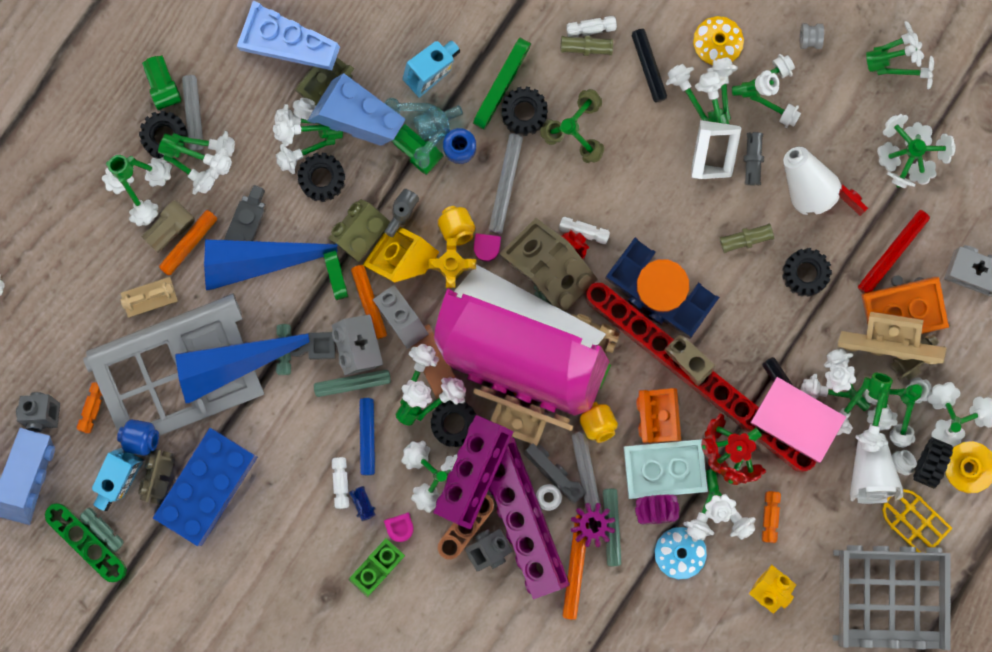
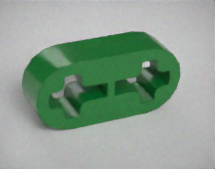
[323,250,349,301]

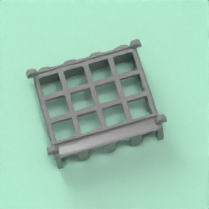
[833,545,950,650]

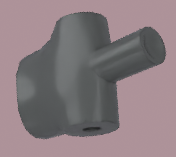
[384,189,419,238]

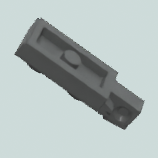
[224,185,266,241]
[524,443,586,504]

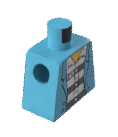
[402,41,460,98]
[92,448,144,511]

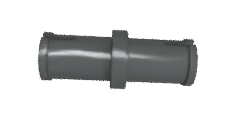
[743,132,764,186]

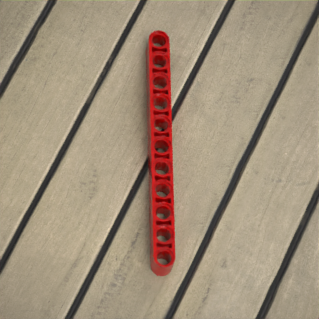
[586,282,816,472]

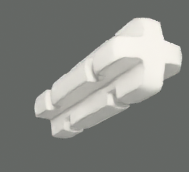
[566,16,617,37]
[559,217,610,244]
[332,457,349,509]

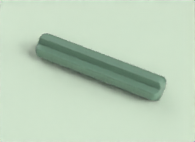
[314,370,391,397]
[603,488,621,567]

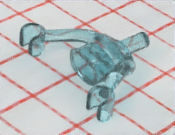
[385,98,463,168]

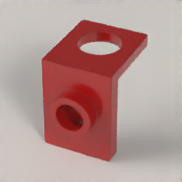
[839,184,868,216]

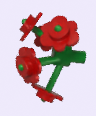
[701,414,766,485]

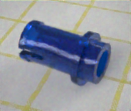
[349,486,376,521]

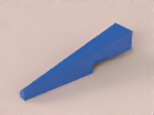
[204,239,338,290]
[175,333,310,404]

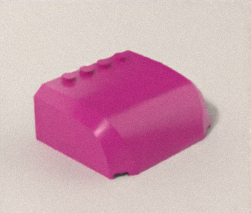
[434,289,609,416]

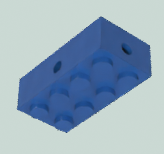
[153,428,258,546]

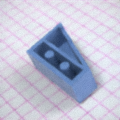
[307,73,405,146]
[0,428,55,525]

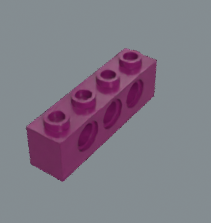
[433,415,514,529]

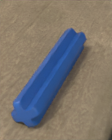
[359,398,375,476]

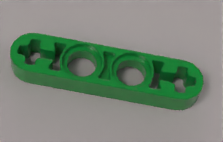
[473,37,531,130]
[45,503,127,583]

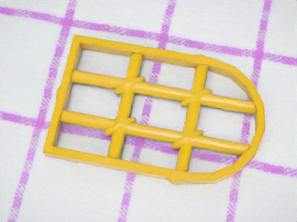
[882,489,953,553]

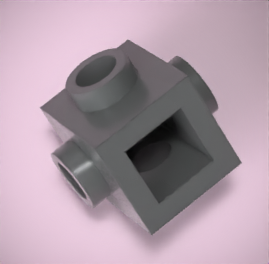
[16,392,60,432]
[464,529,513,572]

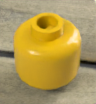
[438,206,476,246]
[579,402,618,443]

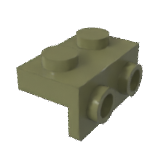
[295,57,354,105]
[329,199,390,262]

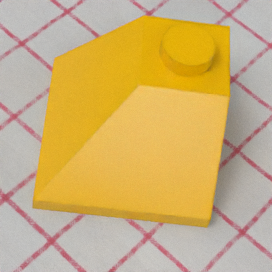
[363,227,439,283]

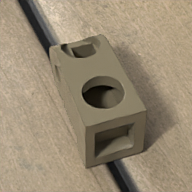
[664,334,715,386]

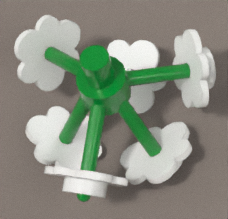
[877,114,955,188]

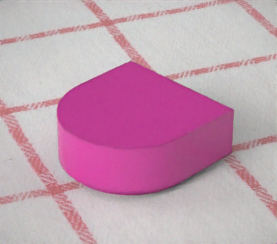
[474,233,501,262]
[384,512,414,542]

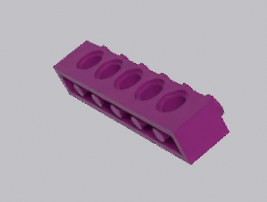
[480,437,570,600]

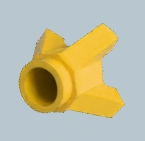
[428,238,476,288]

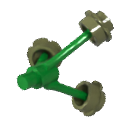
[540,89,604,163]

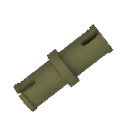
[560,35,613,56]
[720,223,774,253]

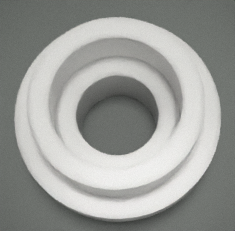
[293,98,316,120]
[892,450,917,475]
[536,484,562,511]

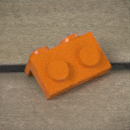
[636,388,681,443]

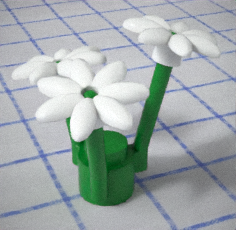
[866,21,934,89]

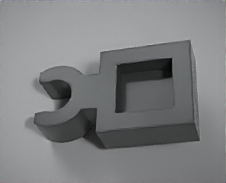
[290,332,336,360]

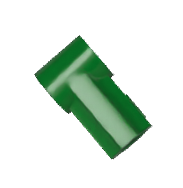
[142,55,182,110]
[391,124,444,175]

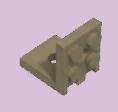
[500,218,598,312]

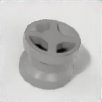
[799,23,824,49]

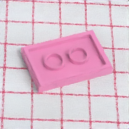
[750,377,846,463]

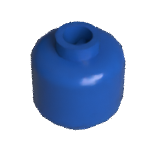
[443,128,476,164]
[117,419,159,456]

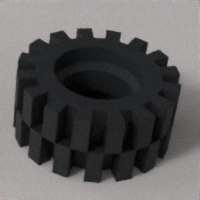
[501,86,548,136]
[139,111,188,159]
[297,152,345,202]
[782,248,832,297]
[430,400,476,447]
[913,437,953,489]

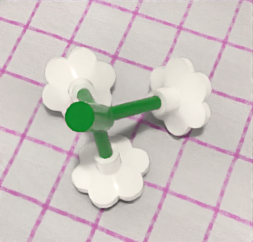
[927,382,992,447]

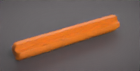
[562,515,589,620]

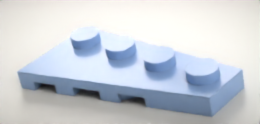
[237,0,340,70]

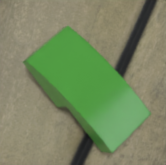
[348,538,405,598]

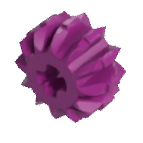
[635,494,680,525]
[570,503,615,547]

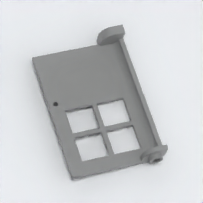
[83,293,264,436]

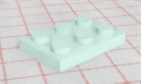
[623,439,708,499]

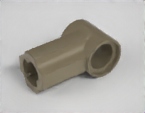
[142,200,195,253]

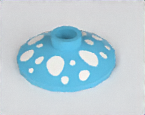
[654,527,707,580]

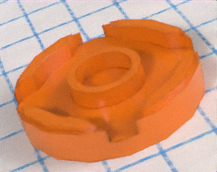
[637,259,689,312]

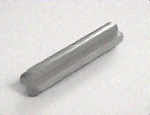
[182,75,204,151]

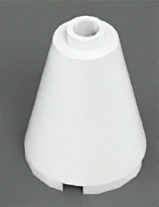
[783,147,842,215]
[850,429,903,504]

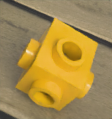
[749,565,796,614]

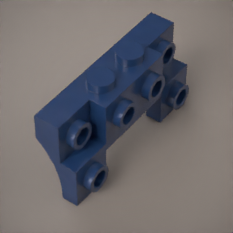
[605,237,720,339]

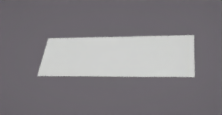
[454,265,606,348]

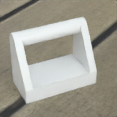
[691,120,742,179]

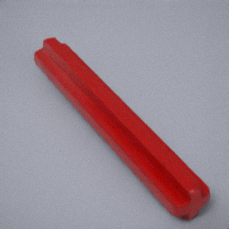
[858,210,930,293]

